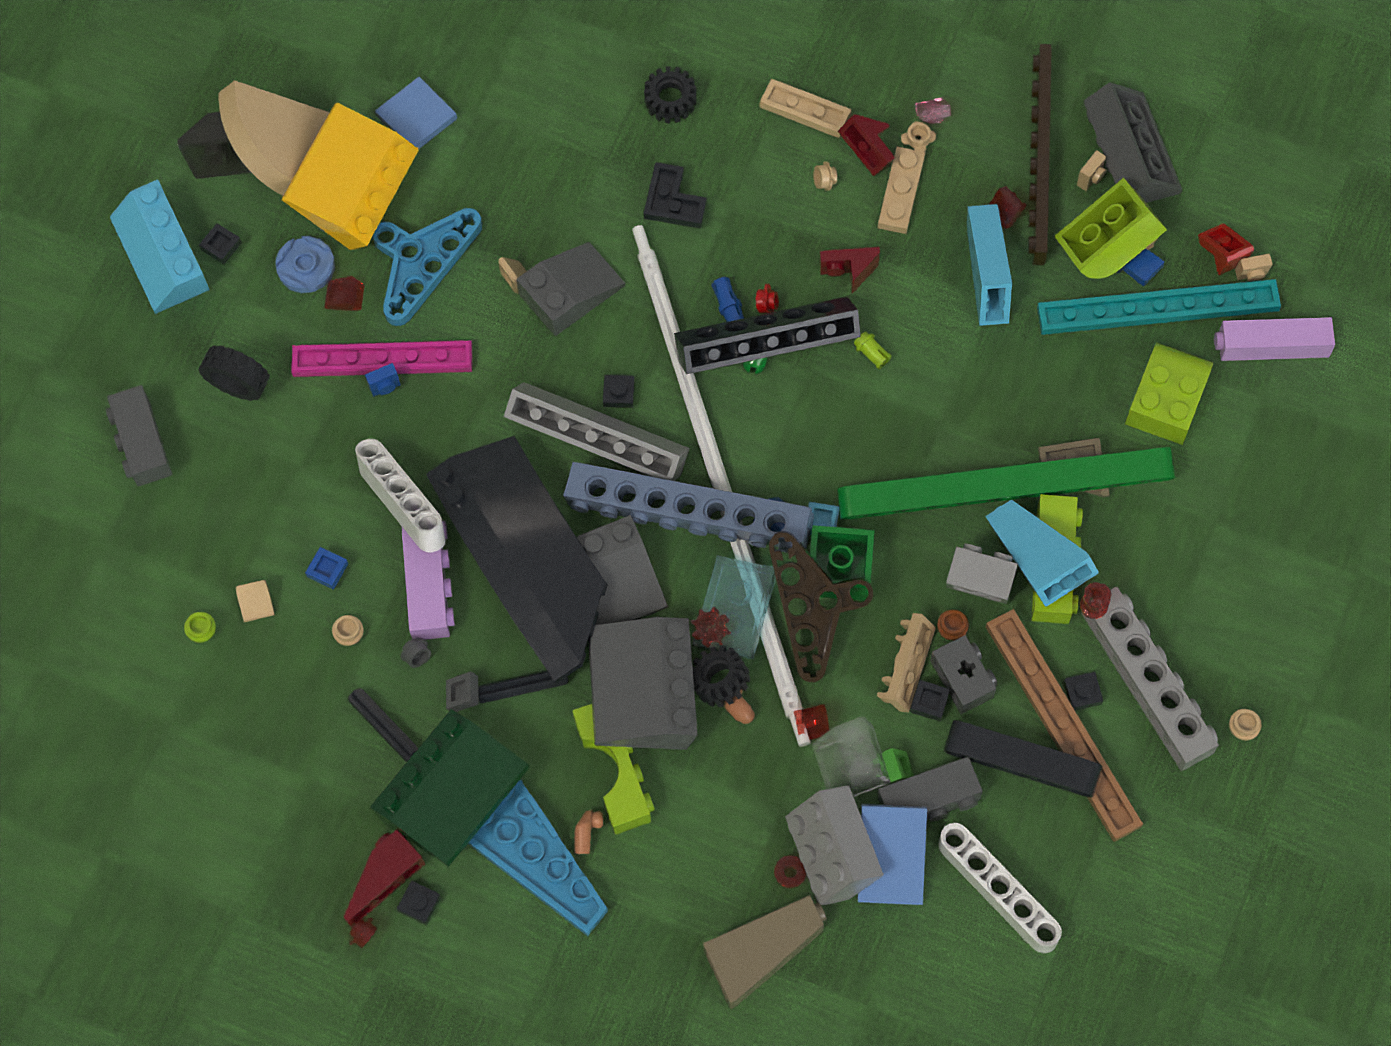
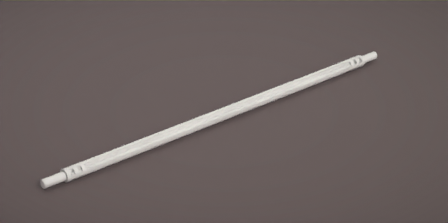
[632,225,811,747]

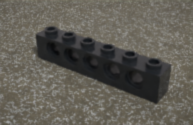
[674,297,861,374]

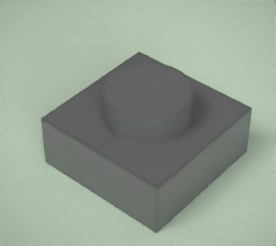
[446,672,479,712]

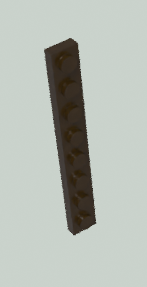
[1027,44,1052,266]

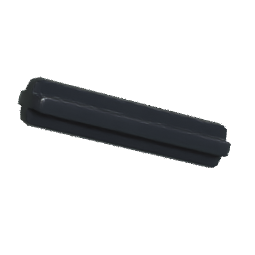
[478,670,569,704]
[348,688,418,762]

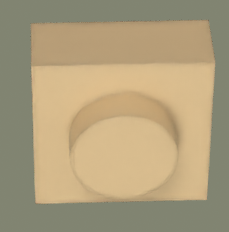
[1077,150,1106,191]
[1235,254,1273,282]

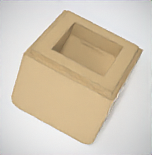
[498,257,527,294]
[235,580,275,622]

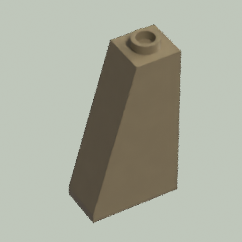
[703,895,827,1009]

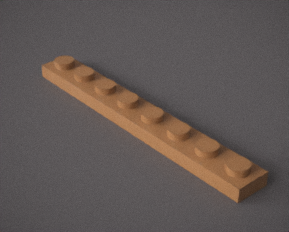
[985,609,1143,842]

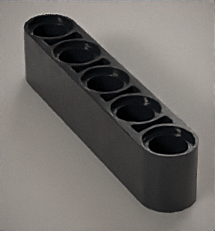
[943,720,1103,798]

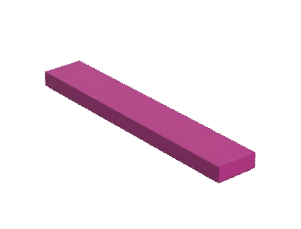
[291,340,473,377]

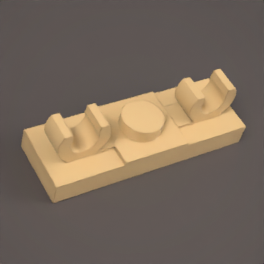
[877,613,936,713]

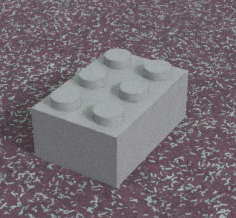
[785,786,884,905]

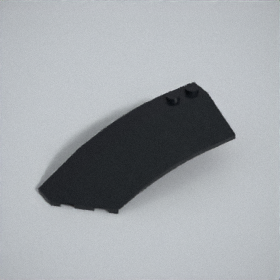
[426,436,608,683]

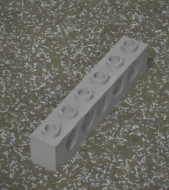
[1081,587,1218,772]

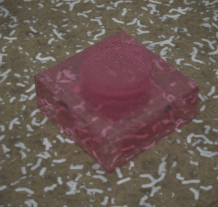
[915,97,952,124]

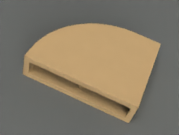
[219,80,330,196]

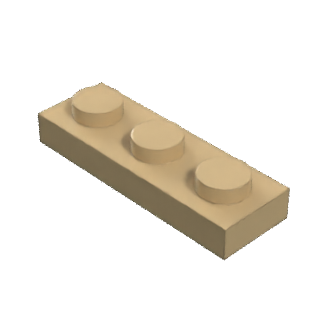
[760,79,851,138]
[878,147,925,234]

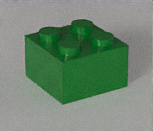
[810,525,875,601]

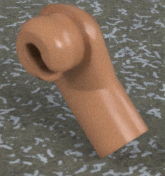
[724,690,755,724]
[574,810,603,854]

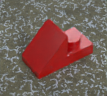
[1198,223,1254,275]

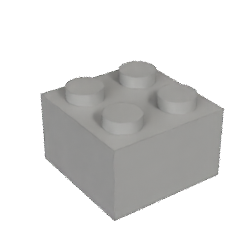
[946,543,1018,604]

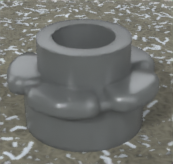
[401,639,431,668]

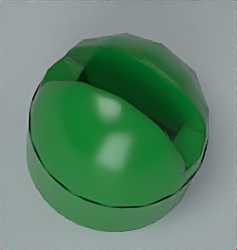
[743,357,768,375]

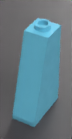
[967,204,1012,326]
[985,500,1099,607]

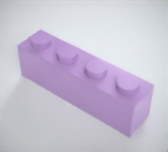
[402,511,455,640]

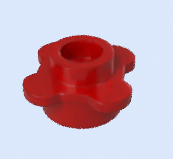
[756,283,779,313]

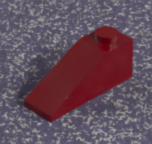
[343,829,425,929]

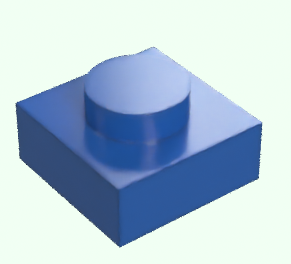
[365,363,401,397]
[305,547,349,590]

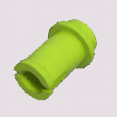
[854,331,892,370]

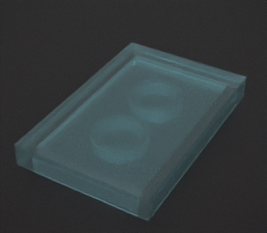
[692,555,776,659]

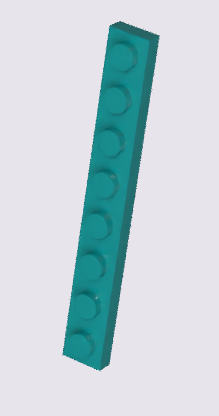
[1037,279,1281,335]

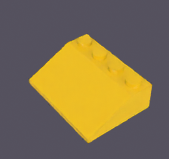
[281,103,419,250]

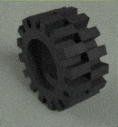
[644,66,697,123]
[692,646,750,707]

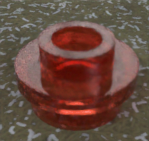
[774,856,806,888]

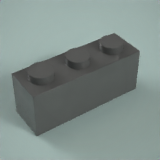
[105,385,173,487]
[877,757,983,822]

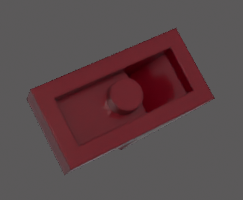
[838,114,896,176]
[819,247,880,293]

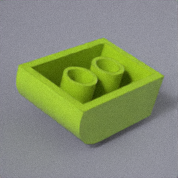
[1055,177,1167,279]
[1125,342,1214,445]

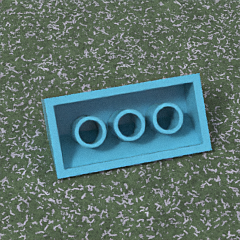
[110,180,210,314]

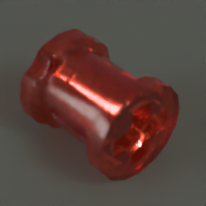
[1080,582,1112,619]

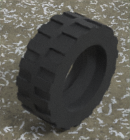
[198,345,270,401]

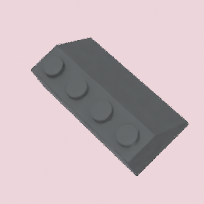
[1083,82,1182,203]

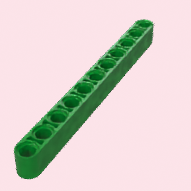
[837,447,1175,520]

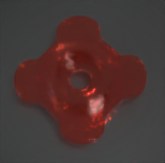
[348,917,378,949]

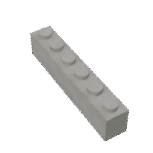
[504,382,690,481]

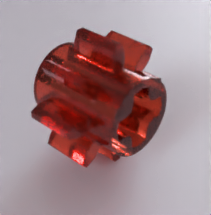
[691,607,731,648]

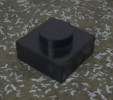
[199,223,242,265]
[603,375,635,408]
[1063,672,1104,711]
[910,680,950,721]
[396,880,441,925]

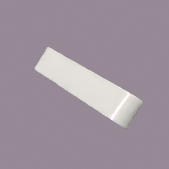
[355,439,445,552]
[938,823,1062,953]

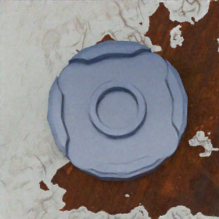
[275,236,335,293]

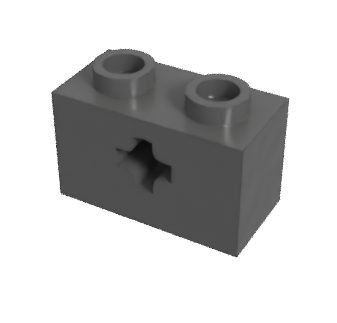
[930,635,998,714]

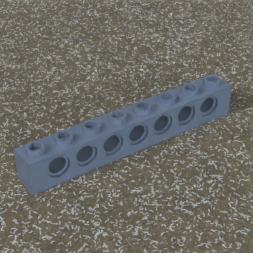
[563,462,814,553]

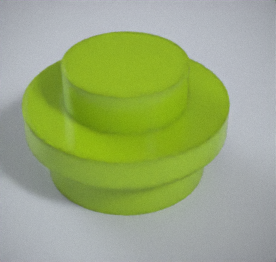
[184,612,216,643]

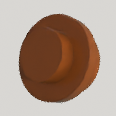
[937,610,969,641]

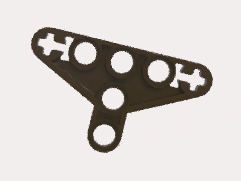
[769,531,873,682]

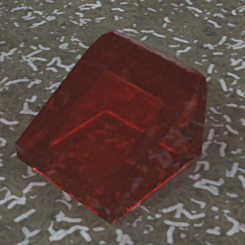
[324,276,365,311]

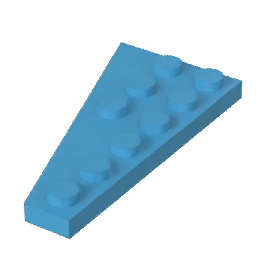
[468,780,608,936]

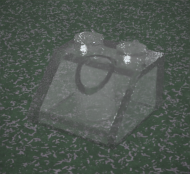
[812,716,891,797]

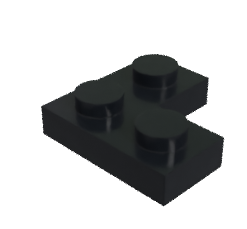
[643,162,707,229]

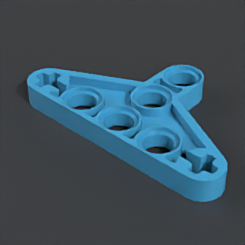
[372,208,482,326]

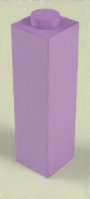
[1214,317,1335,361]

